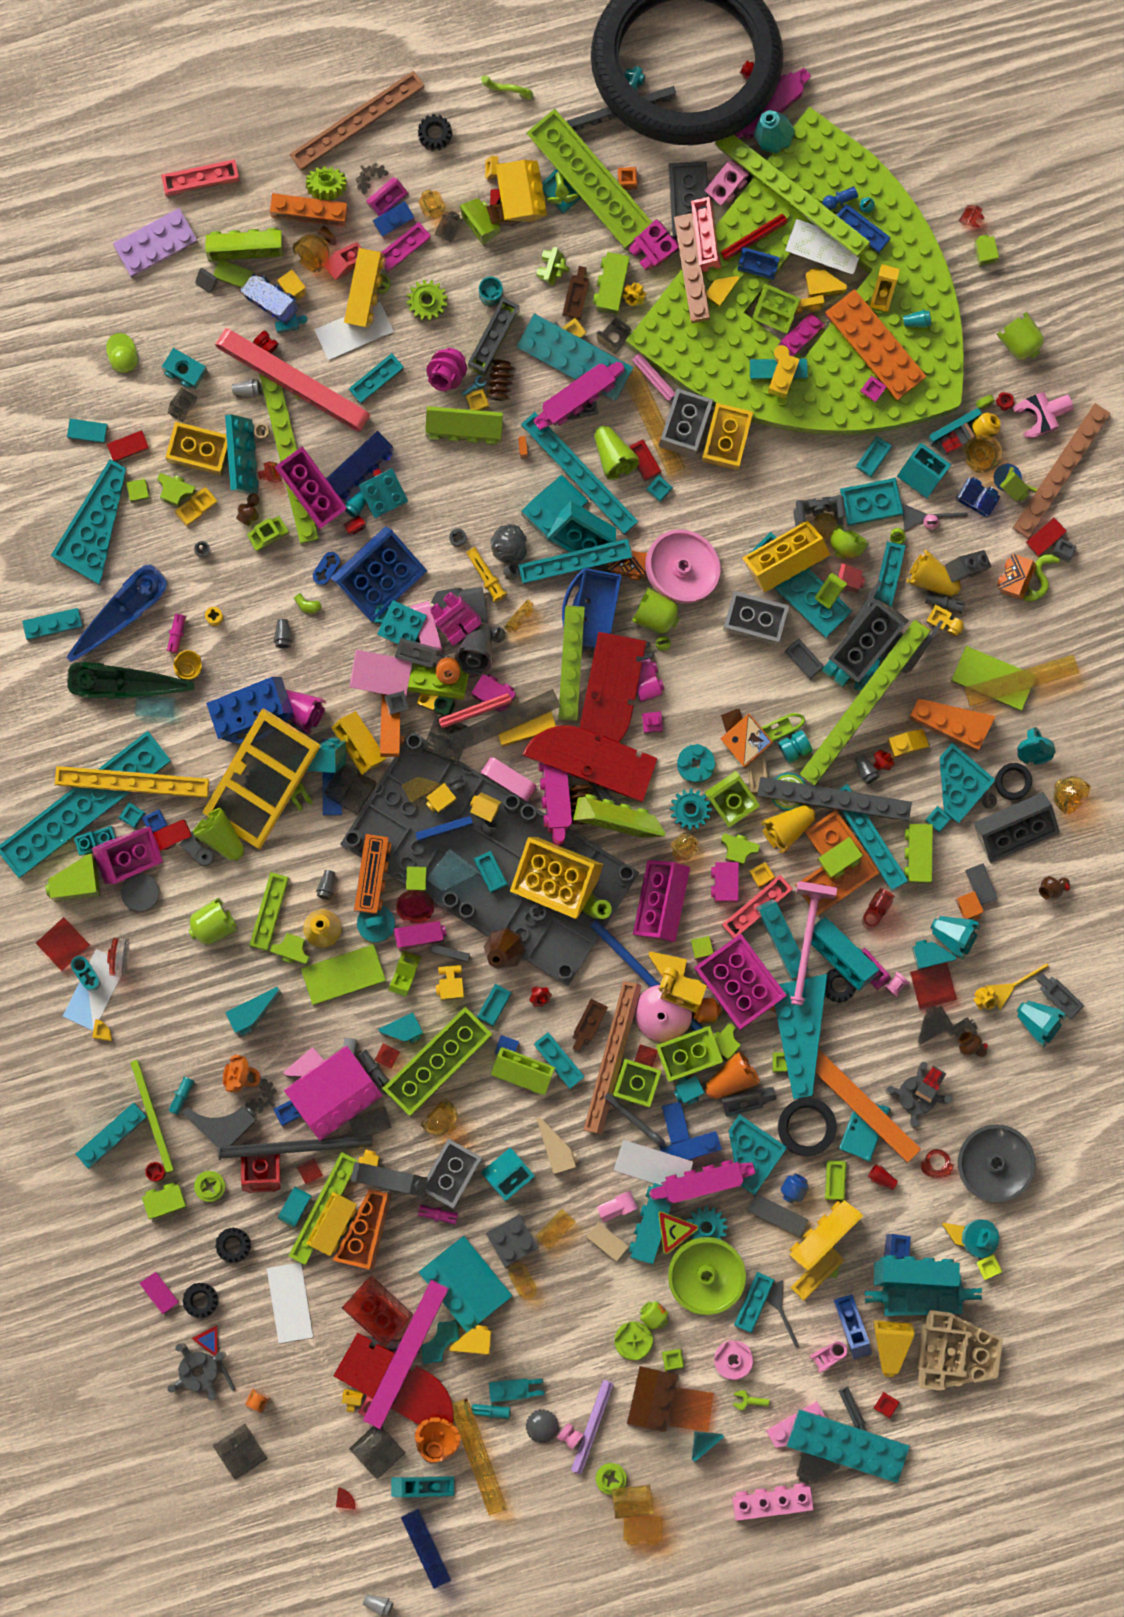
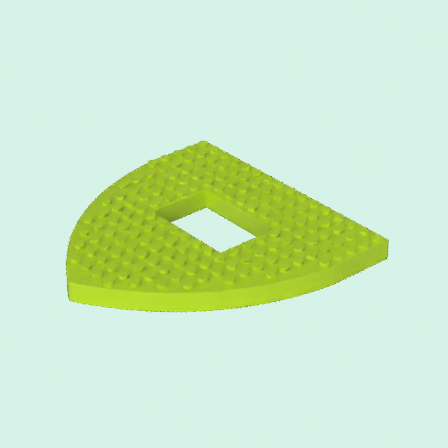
[625,106,964,435]

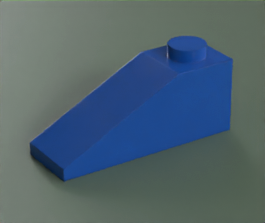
[660,1131,722,1160]
[834,1294,872,1360]

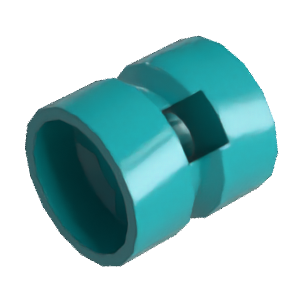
[479,276,503,307]
[821,659,851,687]
[778,730,813,764]

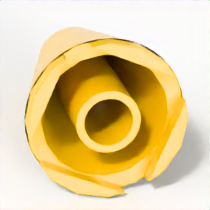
[906,550,962,597]
[761,805,815,854]
[303,909,342,948]

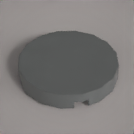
[121,873,159,912]

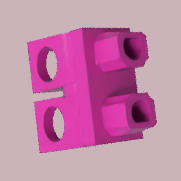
[629,219,679,270]
[430,592,482,646]

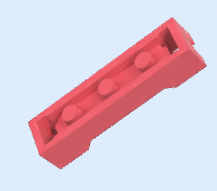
[161,159,240,197]
[691,197,721,272]
[721,875,793,939]

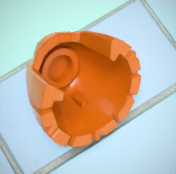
[415,1418,461,1464]

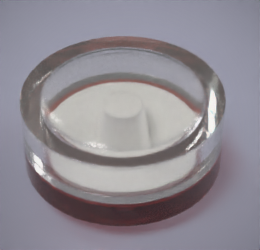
[107,937,130,977]

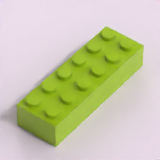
[382,1007,493,1117]

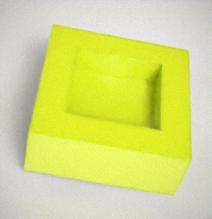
[976,1254,1002,1280]

